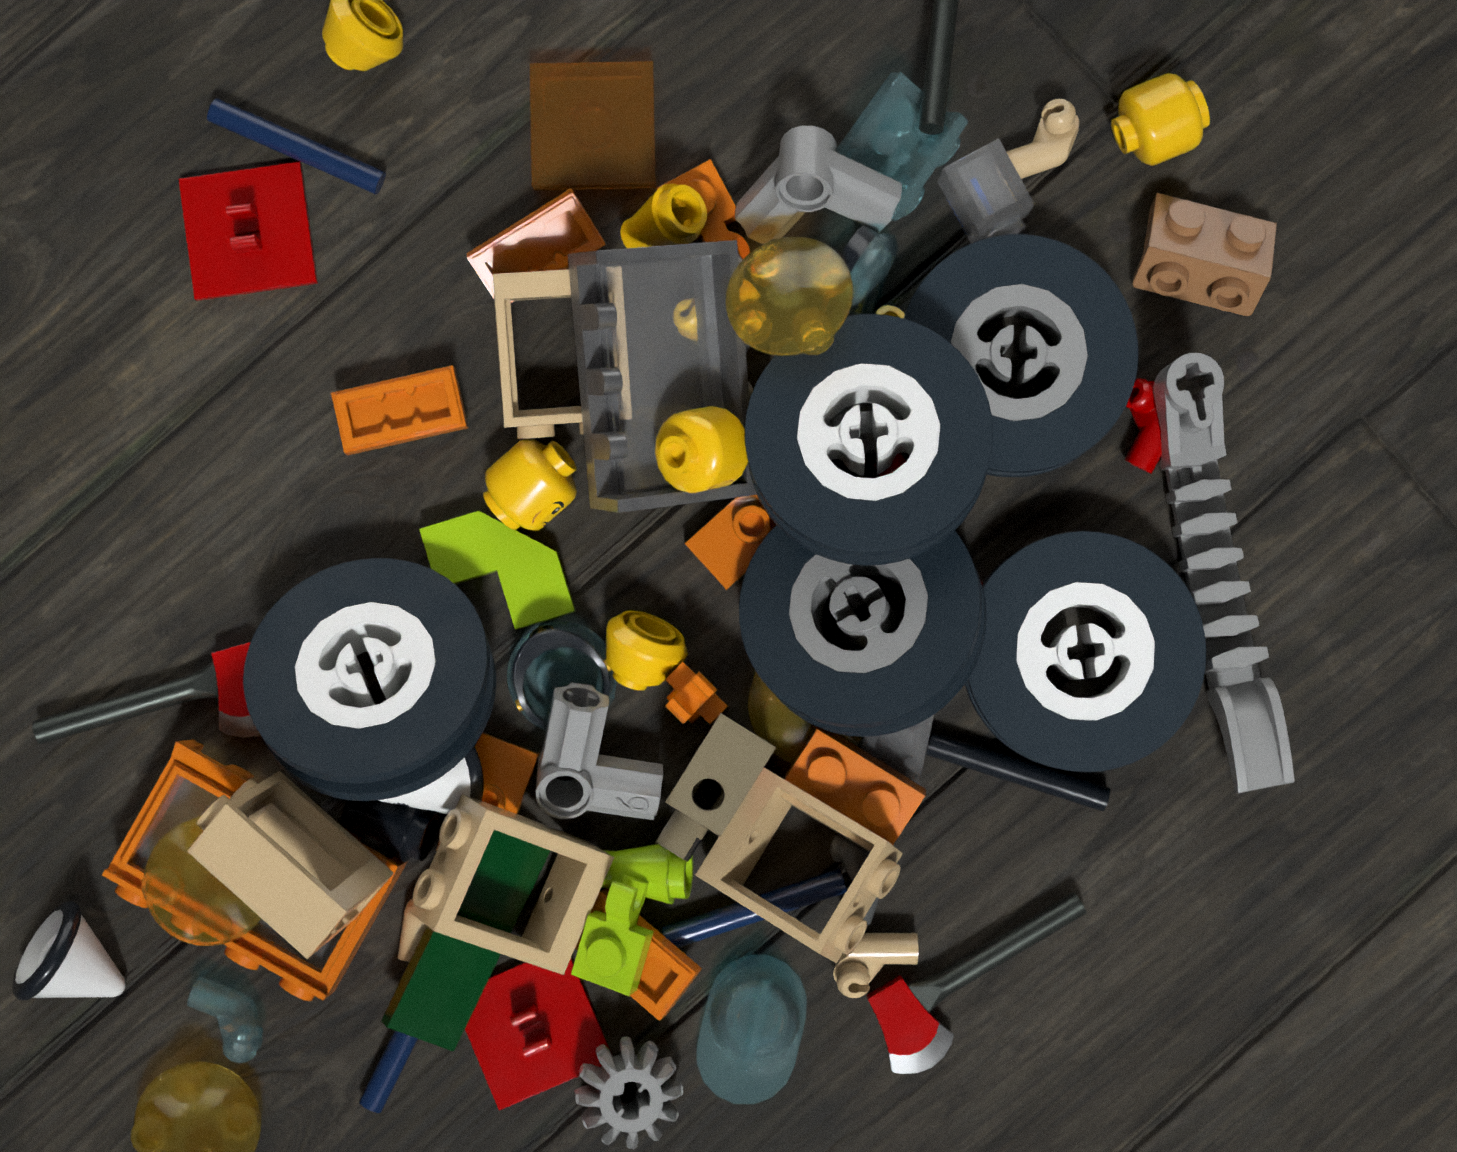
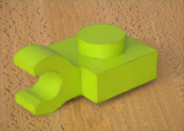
[571,875,654,996]

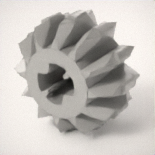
[574,1037,683,1150]

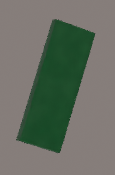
[381,830,550,1052]

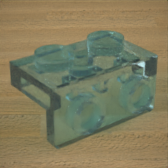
[837,73,968,221]

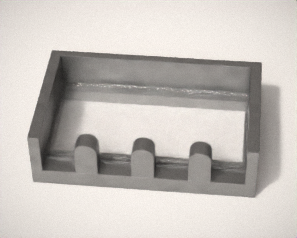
[568,240,757,513]

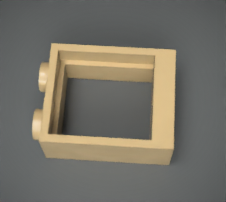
[492,266,631,439]
[695,768,903,963]
[187,771,394,959]
[410,794,614,975]

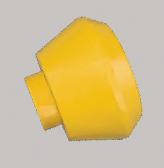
[322,0,403,71]
[606,610,688,691]

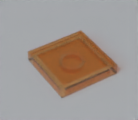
[530,61,656,190]

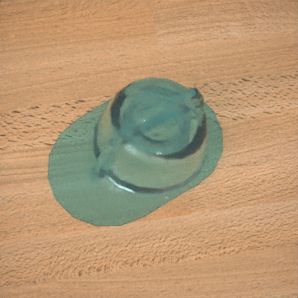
[697,955,807,1104]

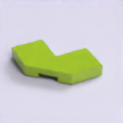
[419,511,576,630]

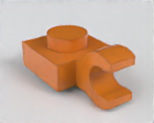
[665,662,728,724]

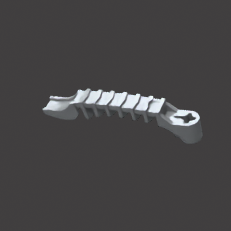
[1153,353,1295,794]

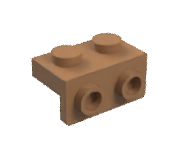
[1133,193,1277,316]

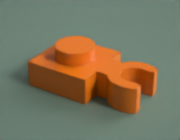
[656,159,750,264]

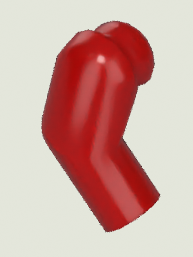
[1124,378,1162,474]

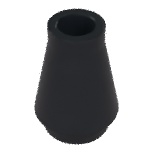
[341,800,440,862]

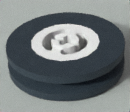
[745,314,993,566]
[964,531,1206,772]
[243,558,496,801]

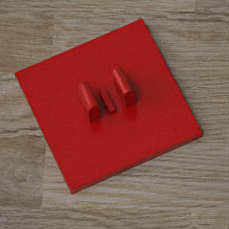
[178,162,318,301]
[465,958,613,1111]

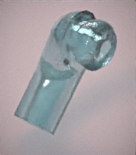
[187,976,264,1063]

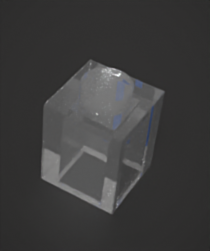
[938,138,1035,244]

